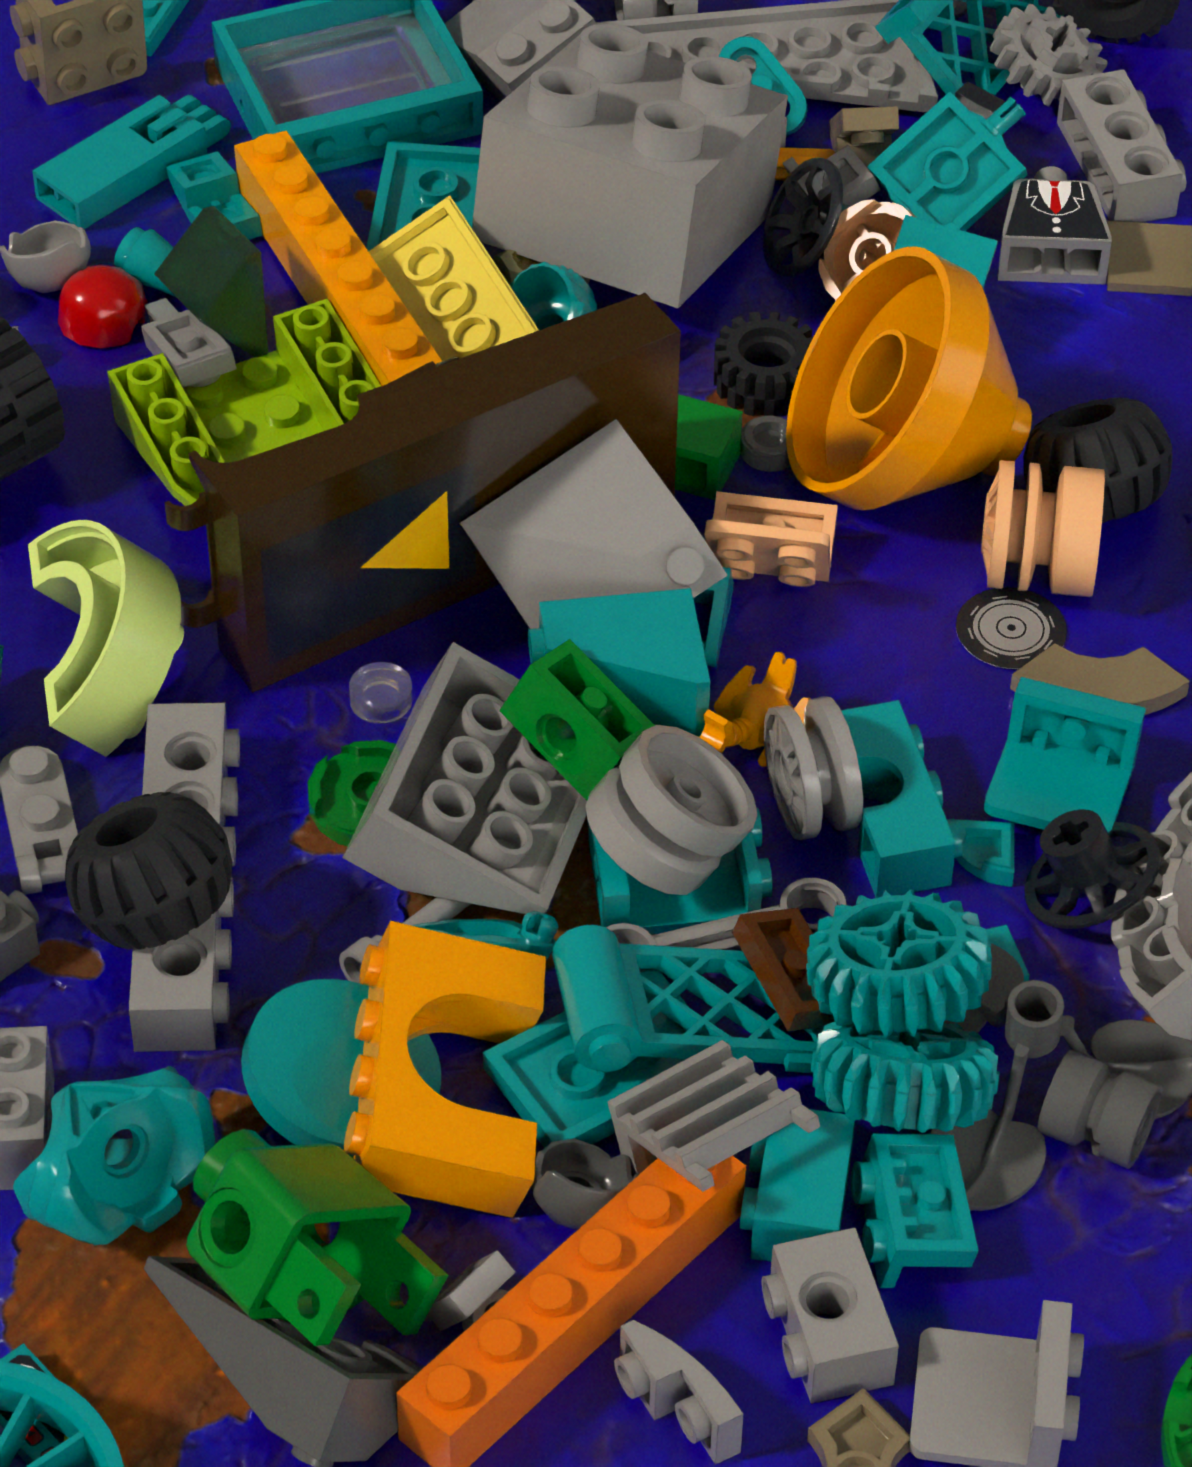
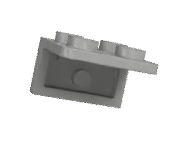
[909,1300,1084,1467]

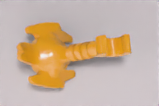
[699,652,811,767]

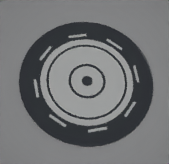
[956,587,1067,669]

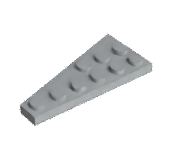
[596,0,938,112]

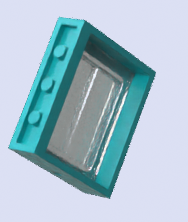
[212,0,483,174]

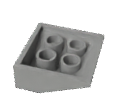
[460,419,727,629]

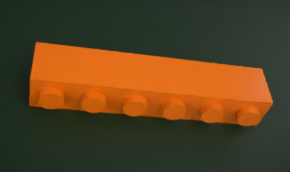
[396,1155,746,1467]

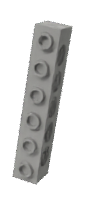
[129,703,240,1052]

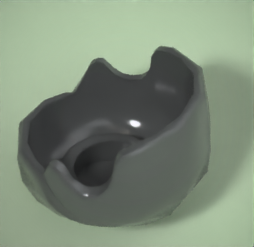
[531,1138,638,1231]

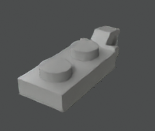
[141,298,237,388]

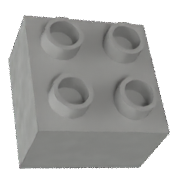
[472,24,788,308]

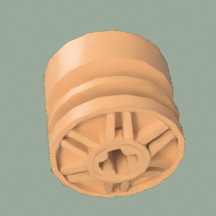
[981,460,1105,597]

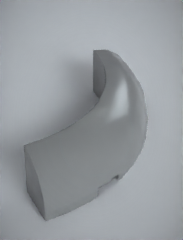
[1111,772,1192,1040]

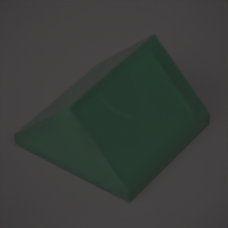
[154,206,269,357]

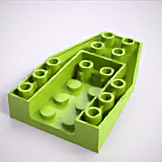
[107,299,381,506]

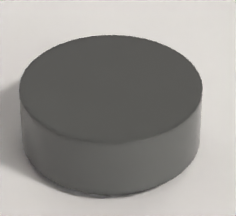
[740,415,791,472]

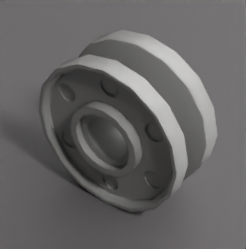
[764,696,863,840]

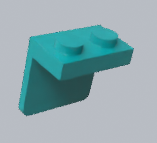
[984,677,1146,832]

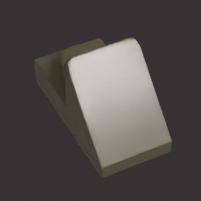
[829,106,899,167]

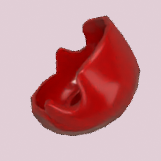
[58,265,147,349]

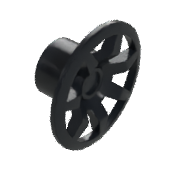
[763,157,851,277]
[1024,809,1161,929]

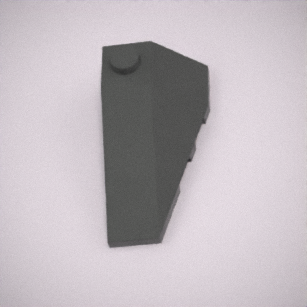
[144,1256,422,1467]

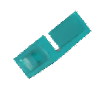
[587,796,772,935]

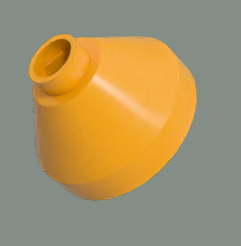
[786,247,1032,511]

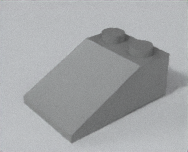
[444,0,596,102]

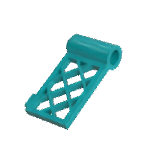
[552,925,824,1073]

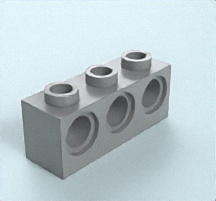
[1057,69,1186,222]

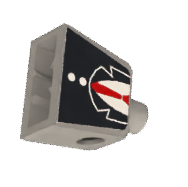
[998,166,1112,285]

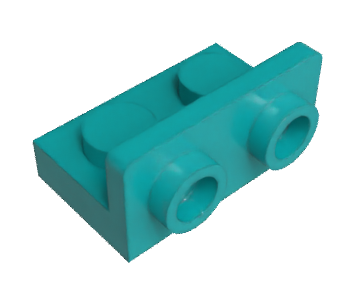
[851,1133,979,1288]

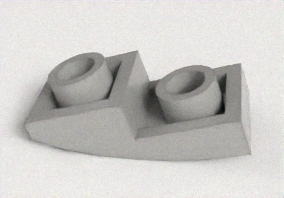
[614,1320,744,1465]

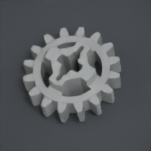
[990,4,1107,106]

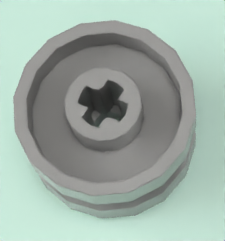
[585,725,758,895]

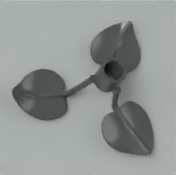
[931,943,1192,1211]

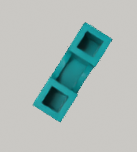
[841,700,963,898]

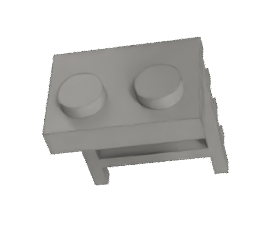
[607,1040,820,1192]

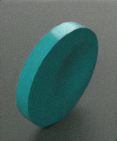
[241,979,441,1158]

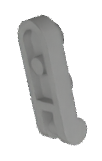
[0,746,78,895]

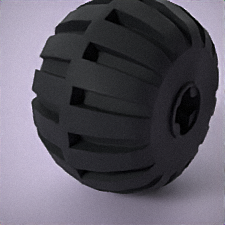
[1023,397,1172,523]
[65,792,232,950]

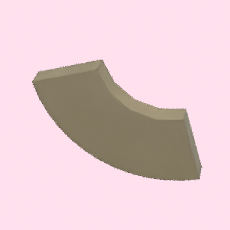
[1010,643,1190,715]

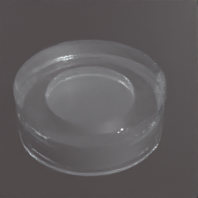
[349,662,413,723]

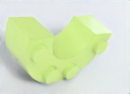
[28,520,184,757]

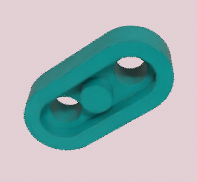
[719,36,807,136]

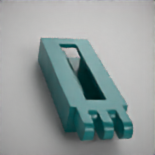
[32,95,231,229]

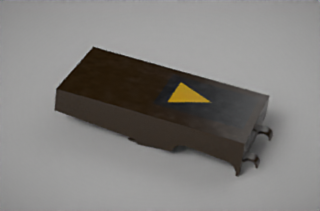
[165,293,681,693]

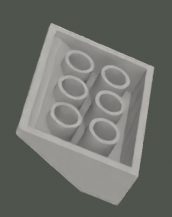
[343,642,587,914]

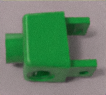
[186,1129,449,1346]

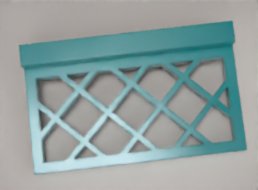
[875,0,1064,96]

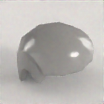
[0,220,91,293]

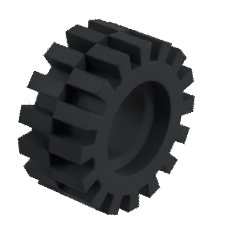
[713,311,813,416]

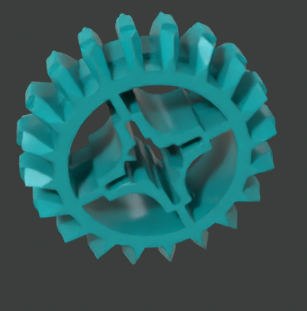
[806,889,992,1039]
[811,1021,1000,1133]

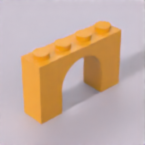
[344,921,546,1218]

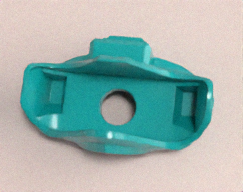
[13,1066,215,1245]

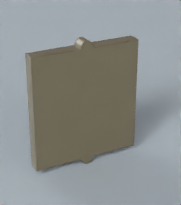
[1107,221,1192,296]

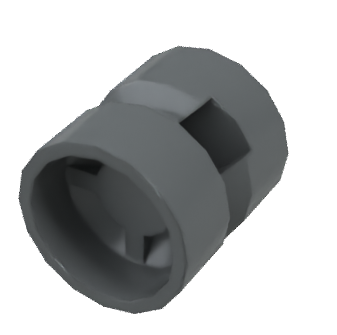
[1037,1049,1163,1169]

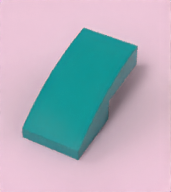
[166,151,263,251]

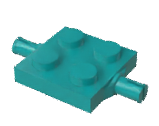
[867,92,1027,231]

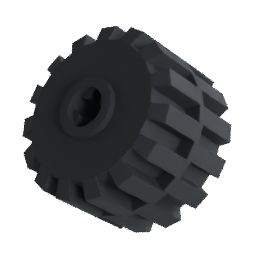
[0,316,65,481]

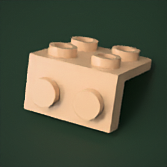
[705,491,838,587]

